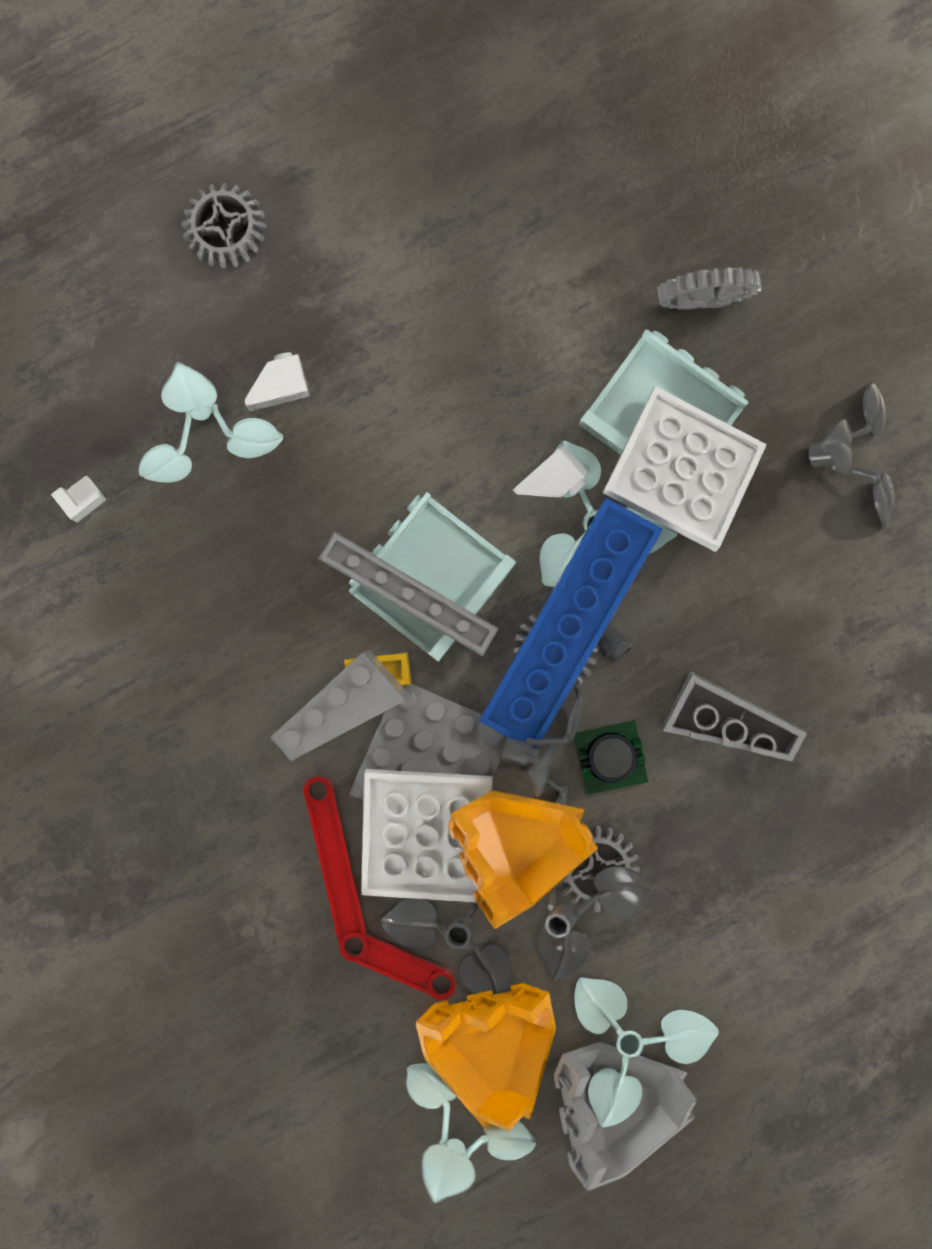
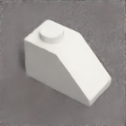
[245,352,310,411]
[513,445,588,498]

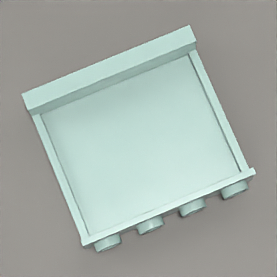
[579,329,749,455]
[349,492,516,662]

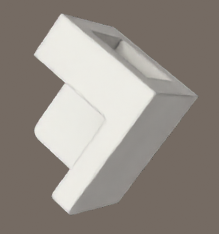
[51,476,107,523]

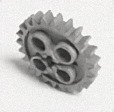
[657,268,762,310]

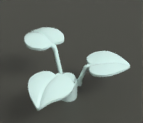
[139,362,283,483]
[539,441,678,587]
[574,977,719,1127]
[406,1063,536,1203]

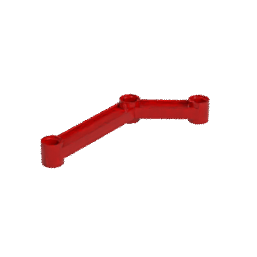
[303,776,456,1001]

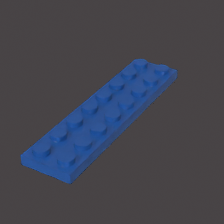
[479,497,663,749]

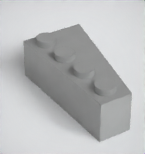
[270,650,412,761]
[661,671,807,762]

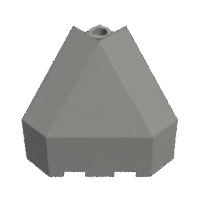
[553,1042,697,1191]

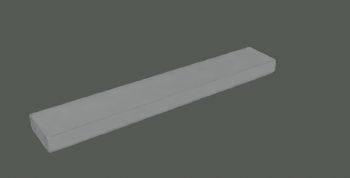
[318,531,499,656]

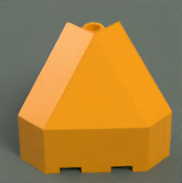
[448,790,598,929]
[415,983,556,1131]

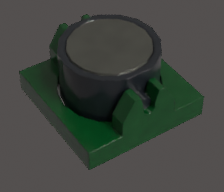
[574,720,648,795]

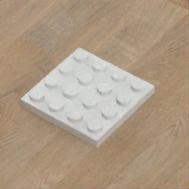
[602,386,767,552]
[361,769,493,902]

